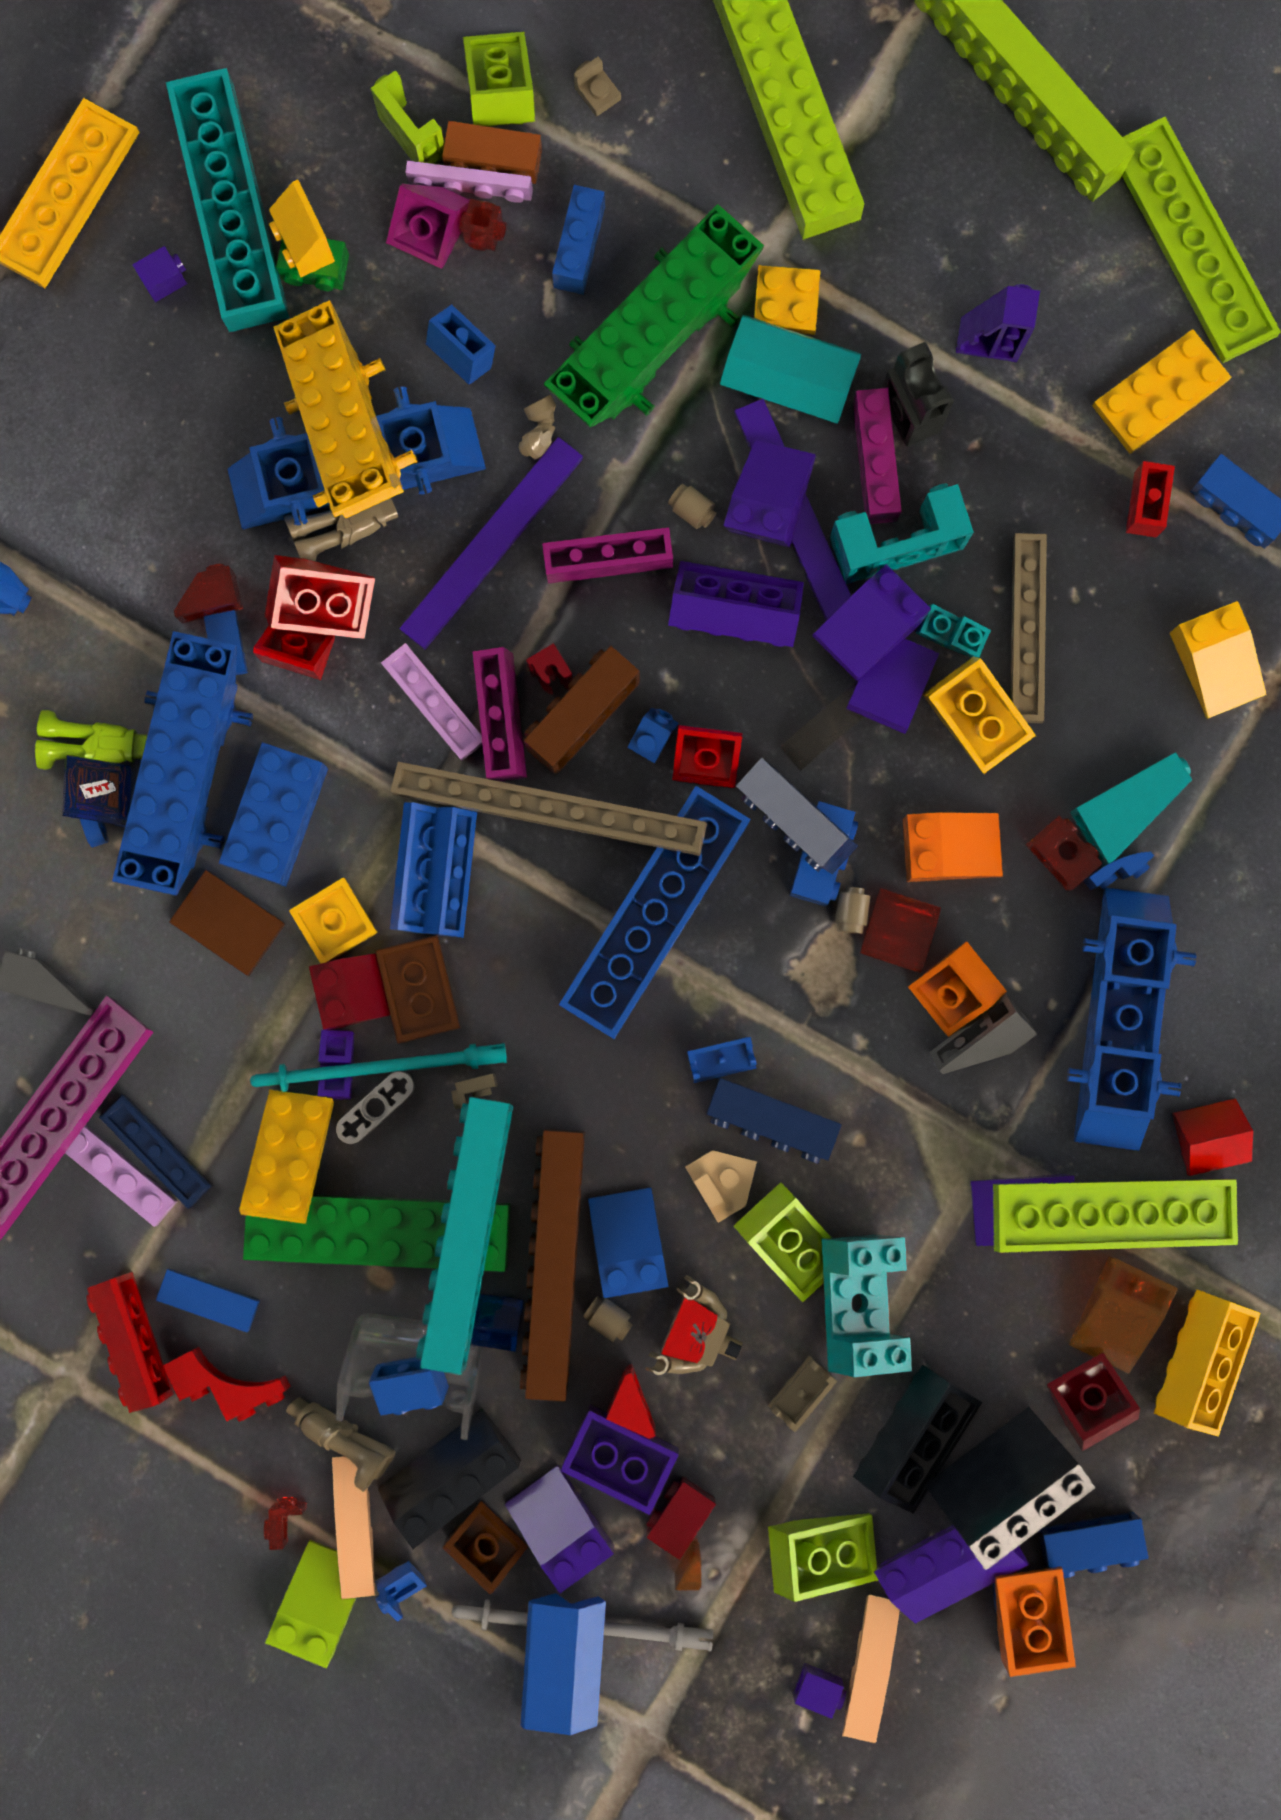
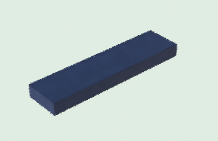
[99,1094,213,1209]

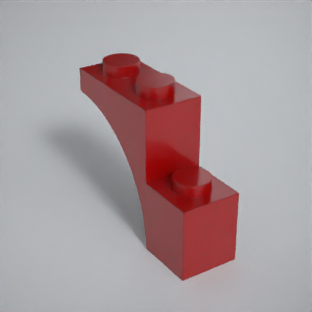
[163,1347,291,1422]

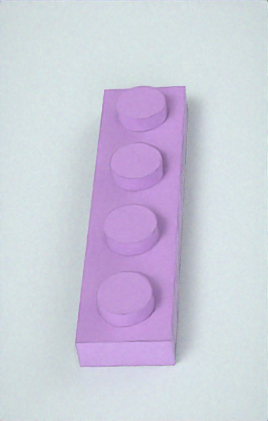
[405,161,533,203]
[381,643,482,761]
[65,1125,178,1227]

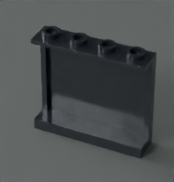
[925,1407,1096,1570]

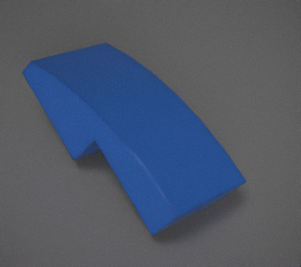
[1082,851,1154,890]

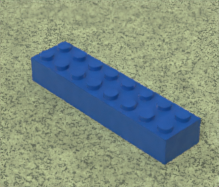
[559,786,751,1040]

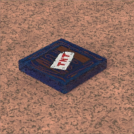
[62,755,131,826]

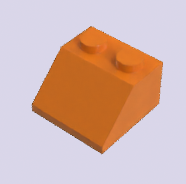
[908,941,1007,1037]

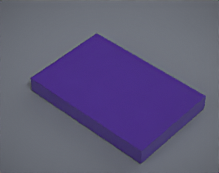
[846,639,939,734]

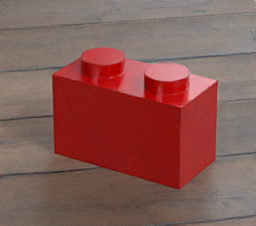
[1126,461,1175,538]

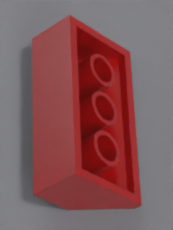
[86,1272,174,1413]

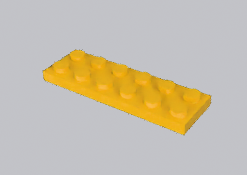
[0,98,140,289]

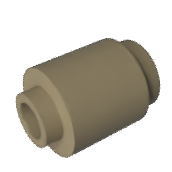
[668,484,716,529]
[835,887,870,934]
[583,1296,633,1342]

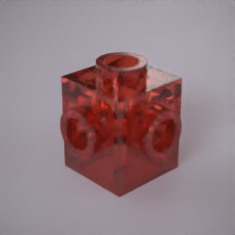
[459,198,507,251]

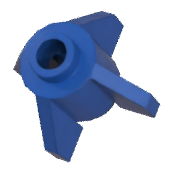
[0,562,32,616]

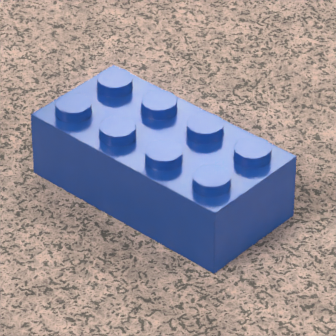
[219,742,328,887]

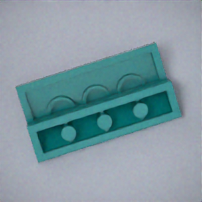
[720,315,862,424]

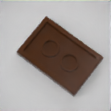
[169,870,285,976]
[375,935,461,1044]

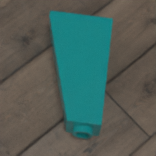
[1070,752,1192,867]

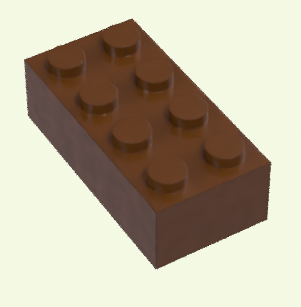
[524,646,640,776]

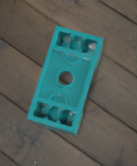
[830,483,974,584]
[822,1235,912,1377]

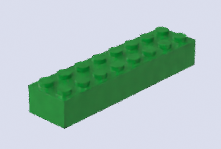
[243,1194,511,1272]

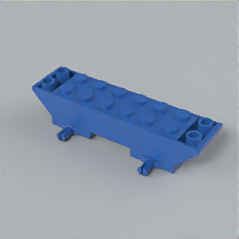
[227,386,486,530]
[112,631,253,896]
[1067,887,1197,1151]

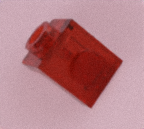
[264,1497,307,1550]

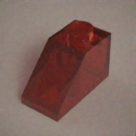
[174,564,243,624]

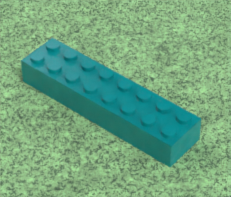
[166,68,290,332]
[416,1097,513,1375]

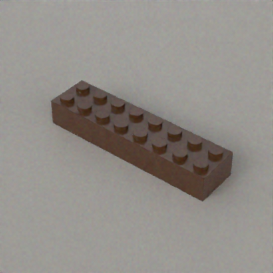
[520,1129,585,1401]

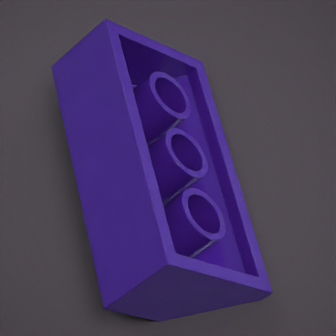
[668,561,804,647]
[874,1525,1029,1623]

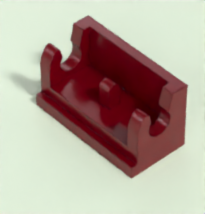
[526,643,573,695]

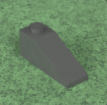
[0,948,96,1015]
[930,994,1037,1074]

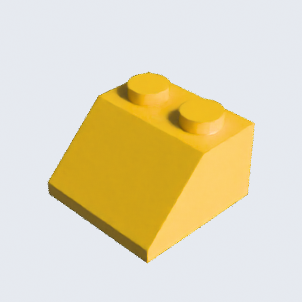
[268,179,335,277]

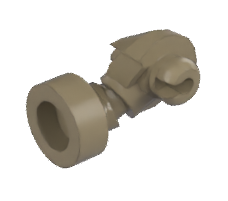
[519,394,556,459]

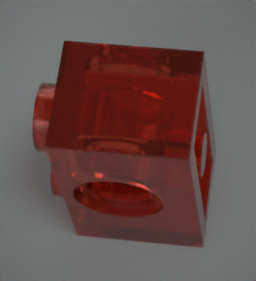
[1025,816,1102,892]

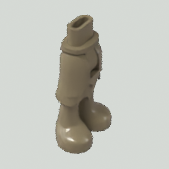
[283,498,398,561]
[286,1397,396,1492]

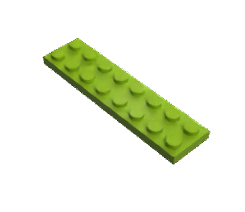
[1122,117,1281,364]
[993,1179,1238,1253]

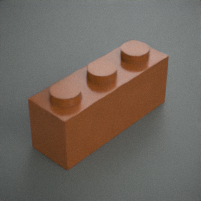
[442,121,542,184]

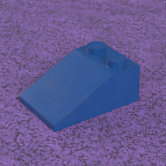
[588,1187,668,1298]

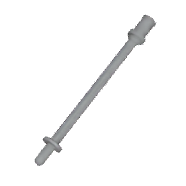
[452,1599,713,1652]

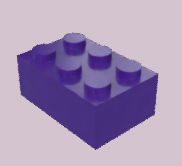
[560,1404,679,1515]

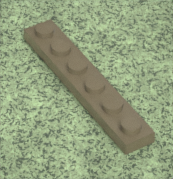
[1011,533,1047,723]

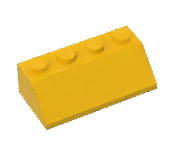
[1154,1289,1261,1437]

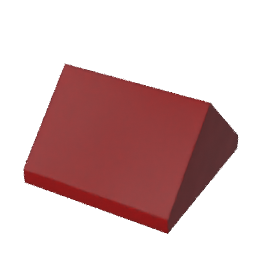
[253,625,335,680]
[672,725,743,788]
[1172,1098,1253,1176]
[606,1364,655,1439]

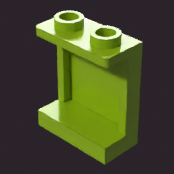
[371,71,444,164]

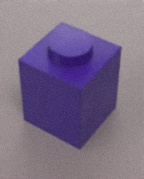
[132,246,187,302]
[793,1663,847,1719]

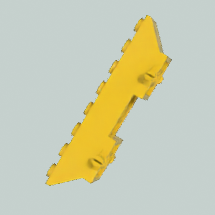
[274,300,417,519]

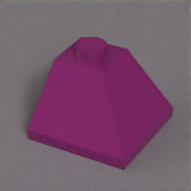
[386,184,470,269]

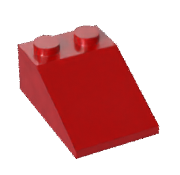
[265,555,375,639]

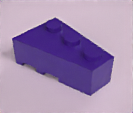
[956,284,1040,362]

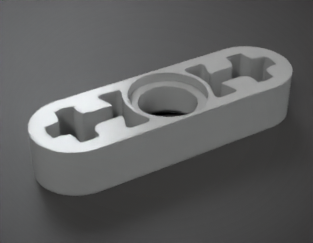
[336,1071,415,1144]

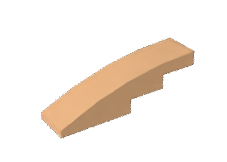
[332,1456,375,1599]
[842,1595,900,1743]

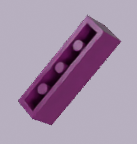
[853,388,901,524]
[542,527,673,584]
[472,647,527,782]

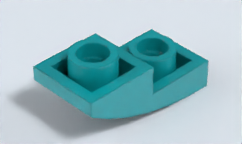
[916,604,991,657]

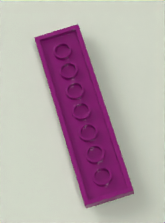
[0,995,153,1241]

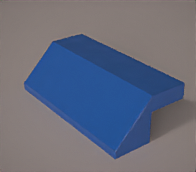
[390,802,477,938]
[521,1593,606,1735]

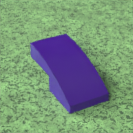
[317,1030,354,1100]

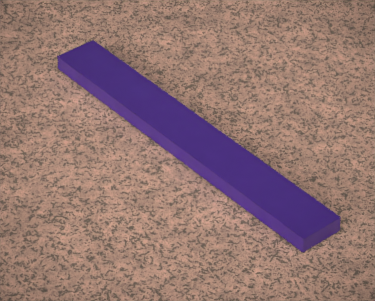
[734,399,851,621]
[399,437,583,650]

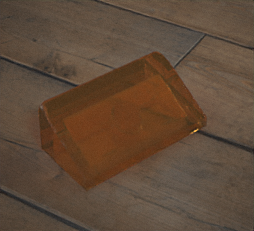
[674,1541,701,1590]

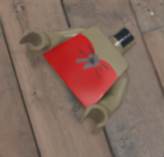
[646,1275,743,1375]

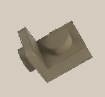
[574,57,621,117]
[451,1074,498,1110]

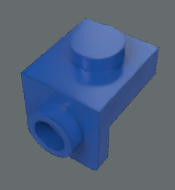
[627,708,679,763]
[375,1561,427,1621]

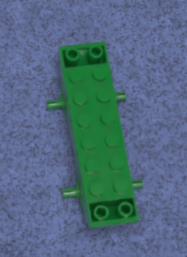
[544,204,764,428]

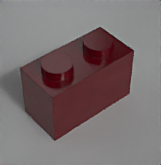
[645,1476,716,1560]

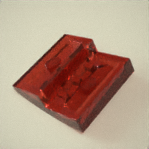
[860,888,941,973]

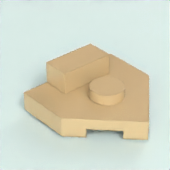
[685,1150,757,1223]

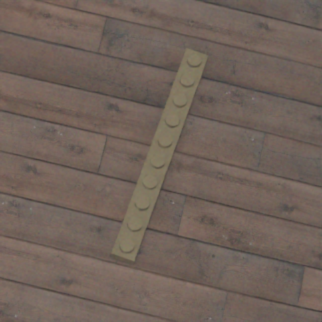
[390,762,707,856]

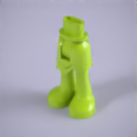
[35,710,148,770]

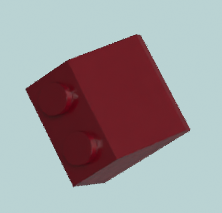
[309,953,391,1030]
[1047,1353,1140,1451]

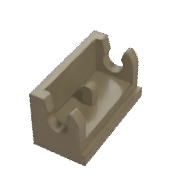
[768,1355,837,1432]

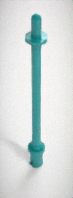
[250,1043,507,1092]

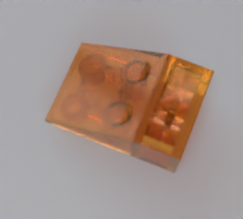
[1069,1256,1178,1374]

